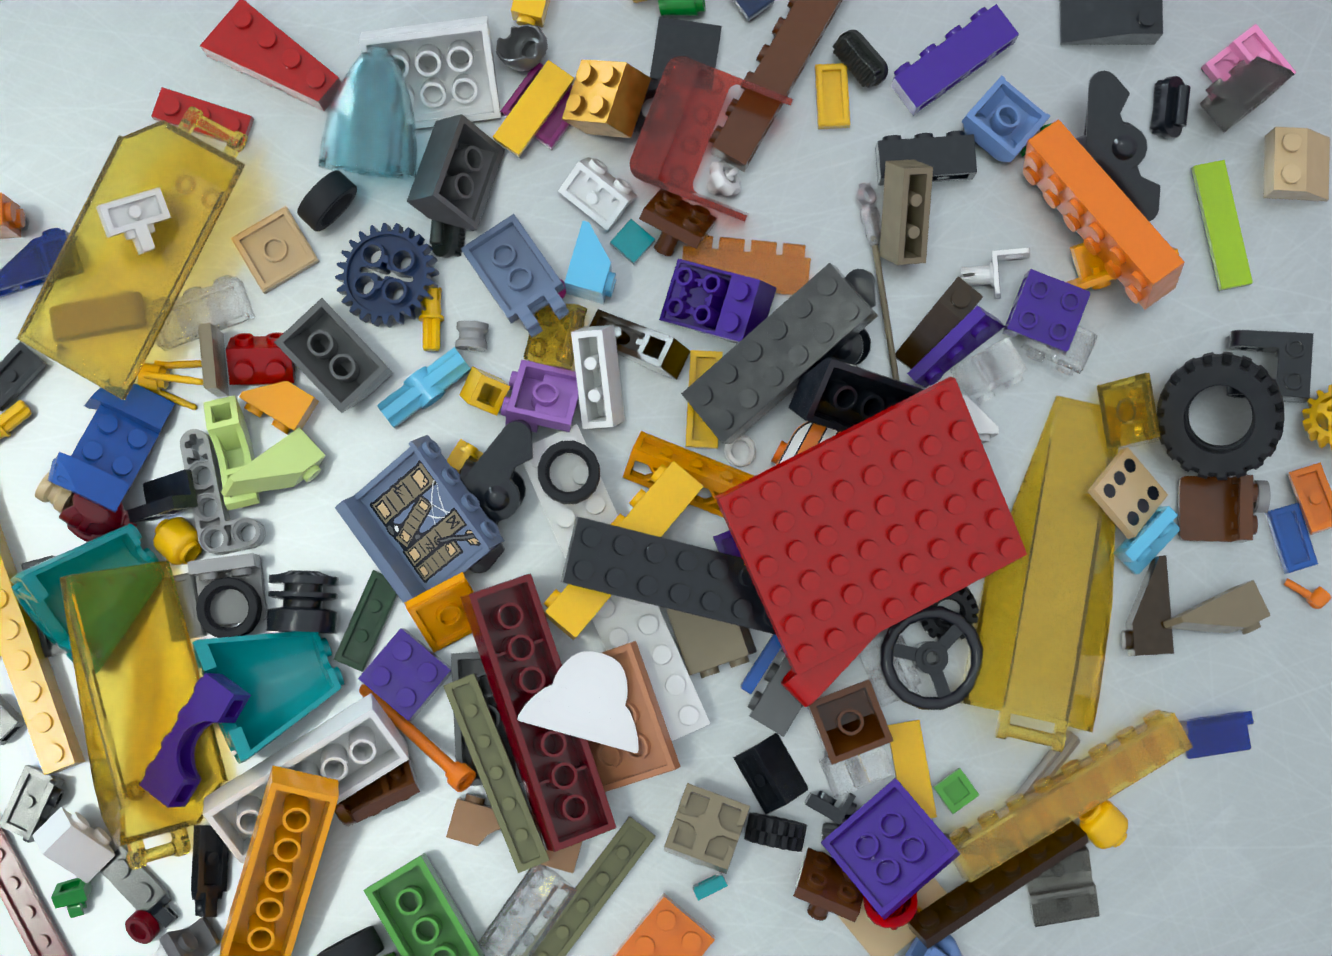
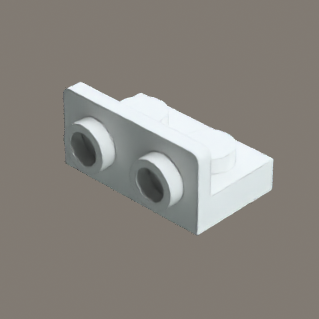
[558,157,637,231]

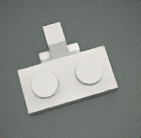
[96,187,171,255]

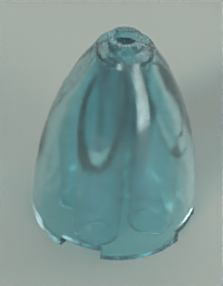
[318,47,417,178]

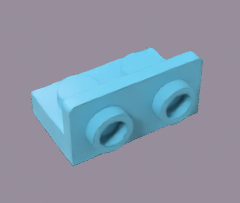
[1113,506,1180,574]

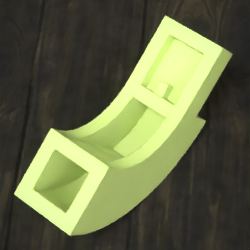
[203,395,260,510]

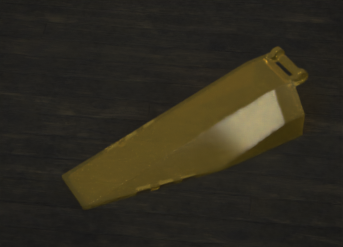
[960,396,1120,752]

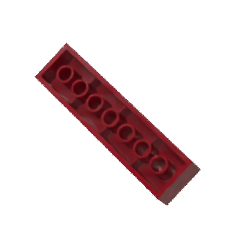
[460,573,617,852]

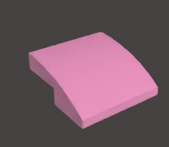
[1201,24,1296,116]

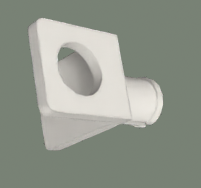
[961,248,1030,298]

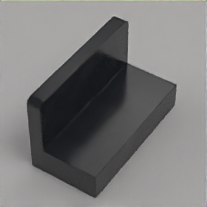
[127,469,198,523]
[733,733,808,815]

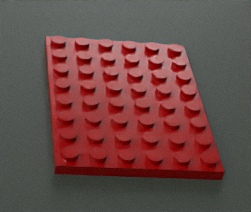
[715,376,1027,676]

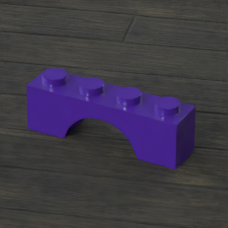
[139,673,251,808]

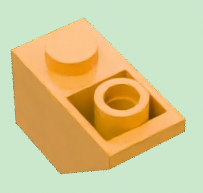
[239,381,319,435]

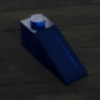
[0,228,83,298]

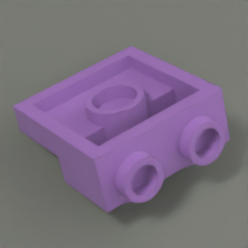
[501,359,579,433]

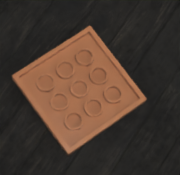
[587,641,681,792]

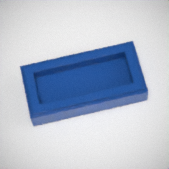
[1265,503,1318,574]
[740,634,782,694]

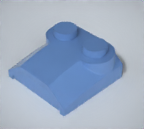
[962,76,1050,162]

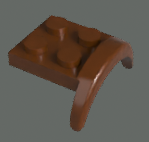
[334,755,420,826]

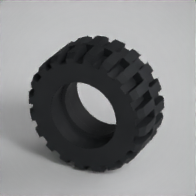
[1155,351,1285,480]

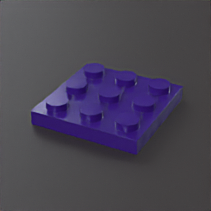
[820,778,961,920]

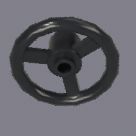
[880,606,984,710]

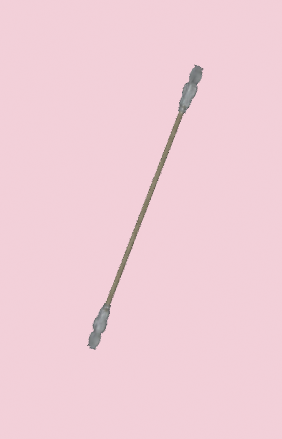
[857,182,900,381]

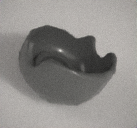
[496,24,548,72]

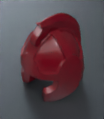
[59,493,137,542]

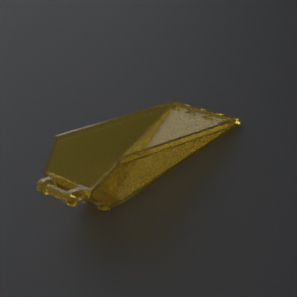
[16,106,248,400]
[60,560,228,870]

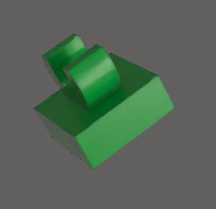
[51,878,93,918]

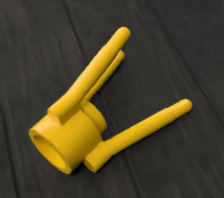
[138,360,203,410]

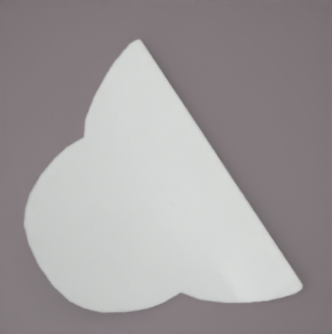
[517,651,639,753]

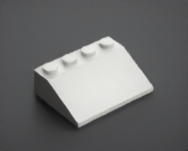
[359,16,501,134]

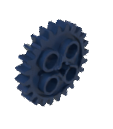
[335,223,439,328]

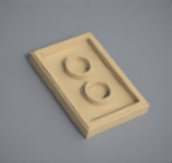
[837,878,947,956]

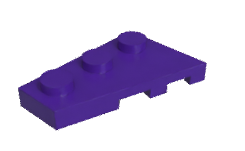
[907,305,1005,388]

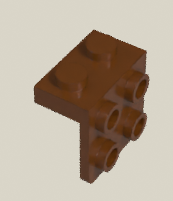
[1178,474,1258,543]

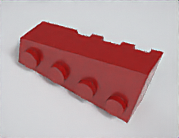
[200,0,344,112]

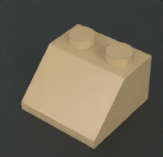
[1263,127,1330,201]

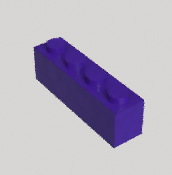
[891,4,1019,116]

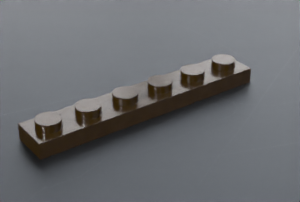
[908,815,1089,949]

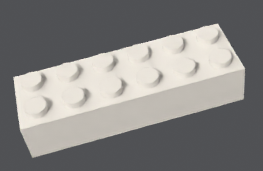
[202,693,409,864]

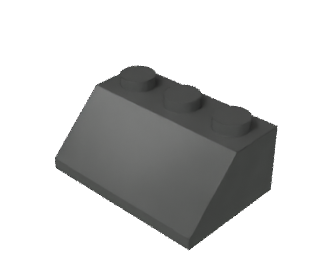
[407,114,505,231]
[274,298,393,413]

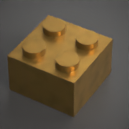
[562,60,651,138]

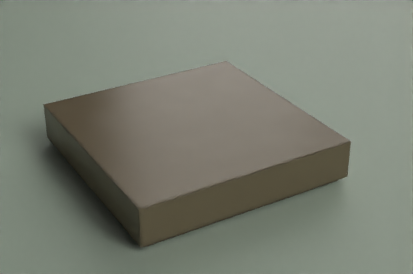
[198,323,229,397]

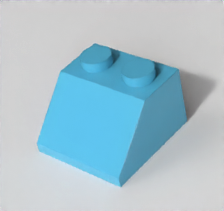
[564,221,617,305]

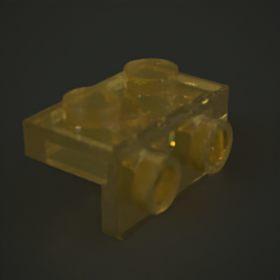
[523,303,588,370]

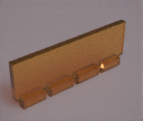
[682,235,811,295]

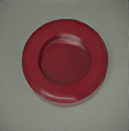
[125,910,160,944]

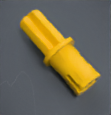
[418,287,444,352]
[0,400,32,440]

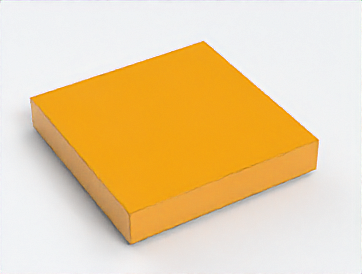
[404,572,474,653]

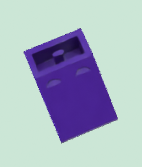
[659,258,777,344]

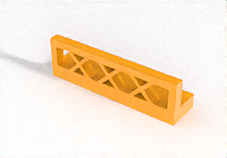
[622,431,754,518]

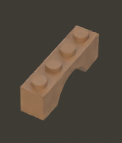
[446,793,583,873]

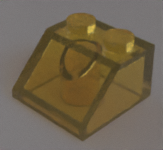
[1097,373,1161,449]

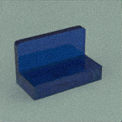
[1179,710,1254,759]

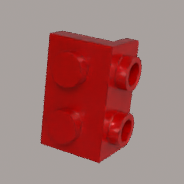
[226,332,296,385]

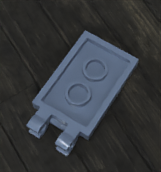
[460,214,570,338]

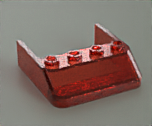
[630,56,794,222]

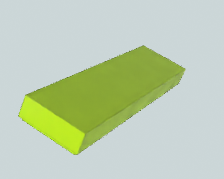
[1191,160,1253,291]

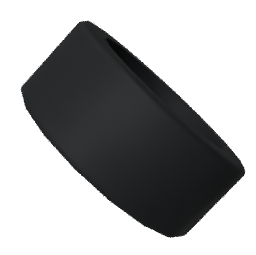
[297,170,357,231]
[537,440,600,504]
[196,577,262,638]
[317,926,384,956]

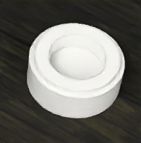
[724,435,757,467]

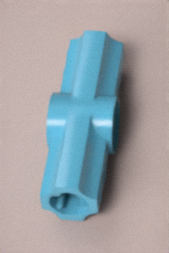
[377,347,471,428]

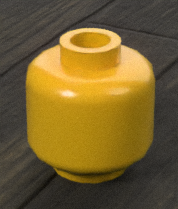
[153,517,202,565]
[1079,800,1128,849]

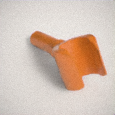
[1284,578,1332,609]

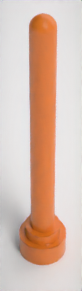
[359,684,476,792]

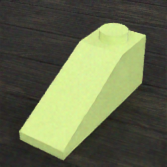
[221,427,326,497]

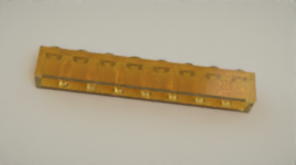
[949,709,1193,882]

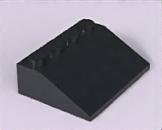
[1059,0,1163,45]

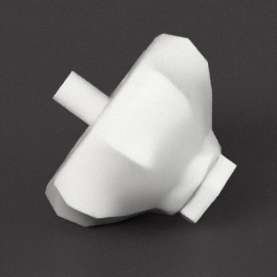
[706,160,741,196]

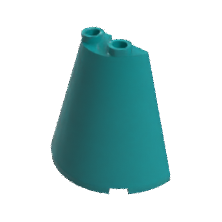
[10,523,163,675]
[192,631,344,764]

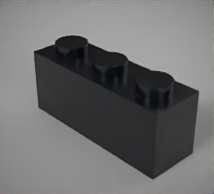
[875,131,977,186]

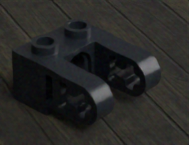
[1226,330,1314,403]

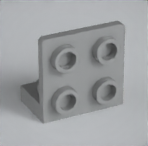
[187,553,267,626]

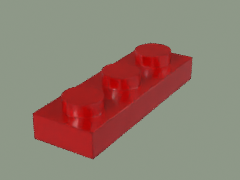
[151,87,254,149]

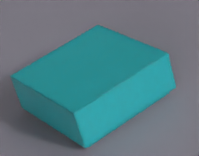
[610,219,655,264]
[693,872,728,901]

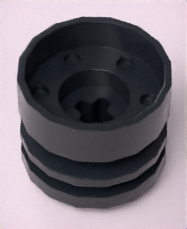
[266,570,339,633]

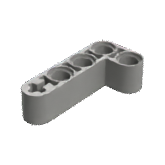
[180,429,266,555]

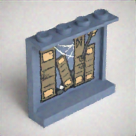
[335,435,505,605]

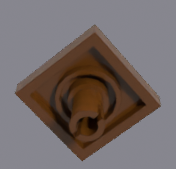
[639,189,717,256]
[793,847,863,922]

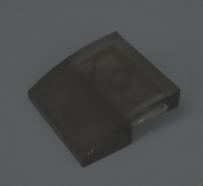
[1026,845,1100,927]

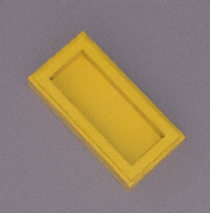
[814,63,850,129]

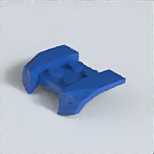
[48,379,175,513]

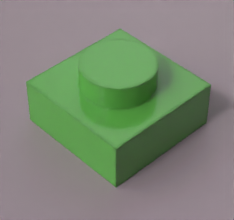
[933,768,979,814]

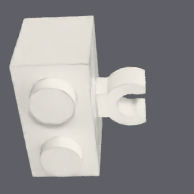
[32,807,115,883]

